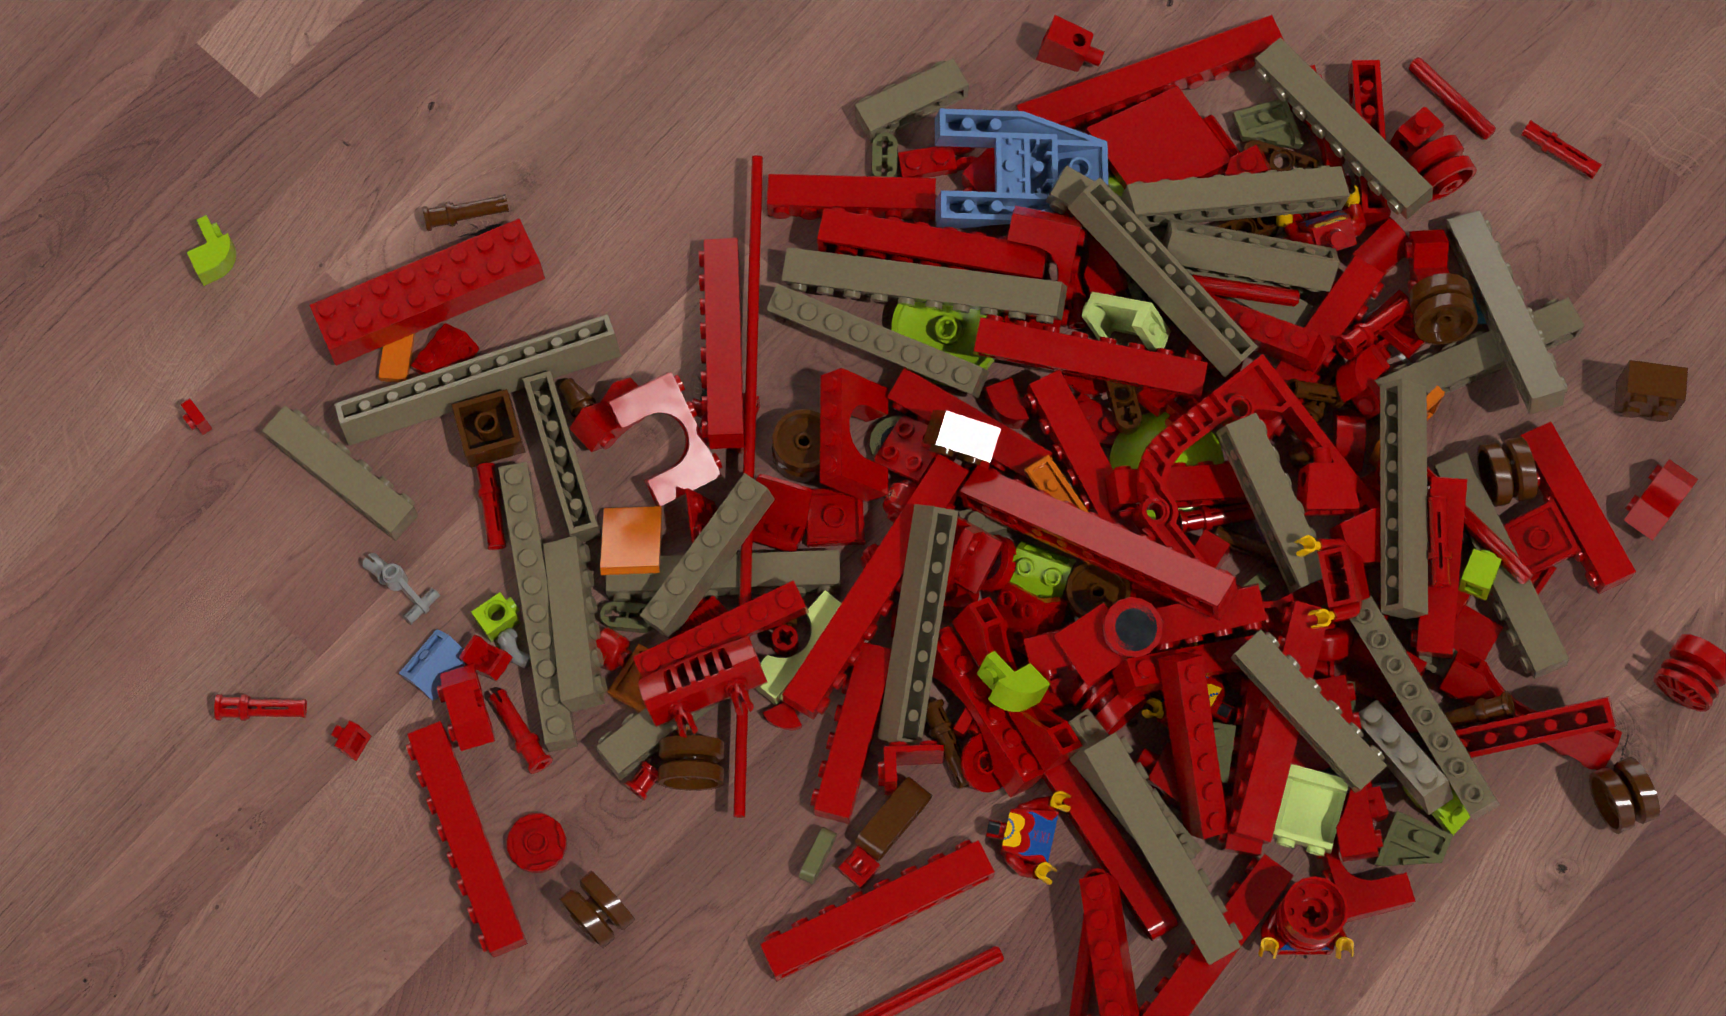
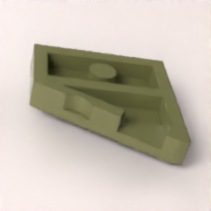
[1232,99,1304,149]

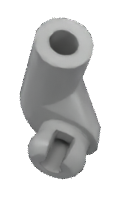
[498,628,531,669]

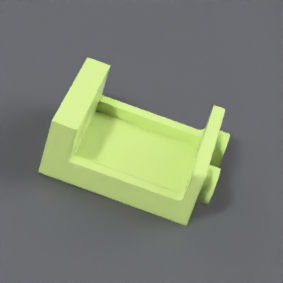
[1082,292,1171,352]
[1272,764,1348,856]

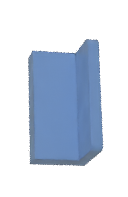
[399,629,465,700]

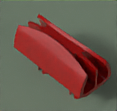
[638,637,768,738]

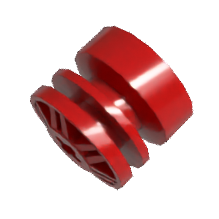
[1653,634,1726,712]
[1070,667,1150,735]
[1275,876,1349,953]

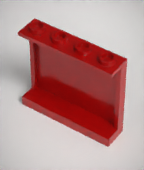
[1085,86,1231,189]

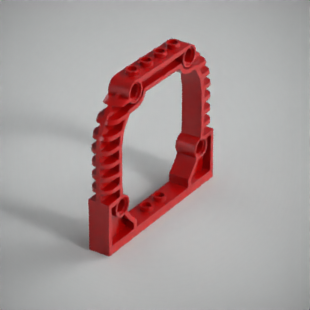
[1133,354,1381,632]

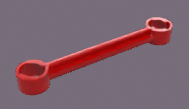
[1069,868,1108,1016]

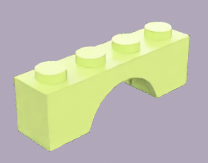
[755,590,841,706]

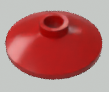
[961,733,1002,793]

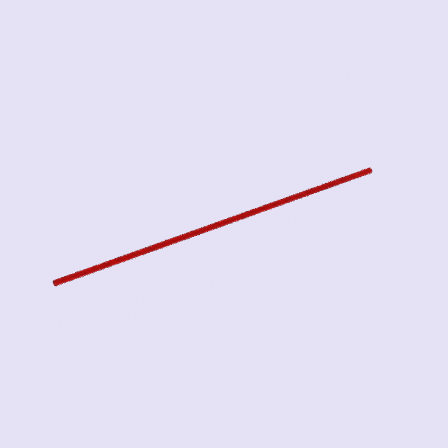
[733,155,763,818]

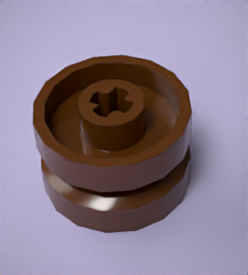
[1408,273,1478,344]
[772,409,820,482]
[1477,437,1538,507]
[1065,562,1131,622]
[658,735,725,791]
[1589,757,1660,834]
[559,871,635,949]

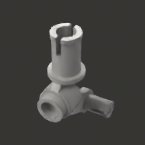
[363,553,440,625]

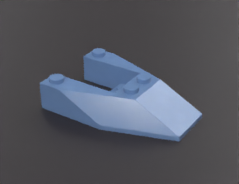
[935,108,1108,228]

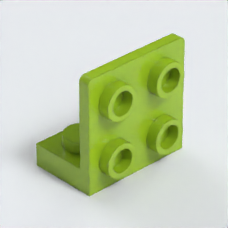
[1010,540,1076,598]

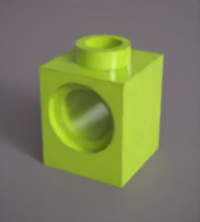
[1458,549,1502,600]
[471,592,520,642]

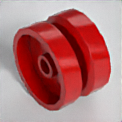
[1407,135,1477,203]

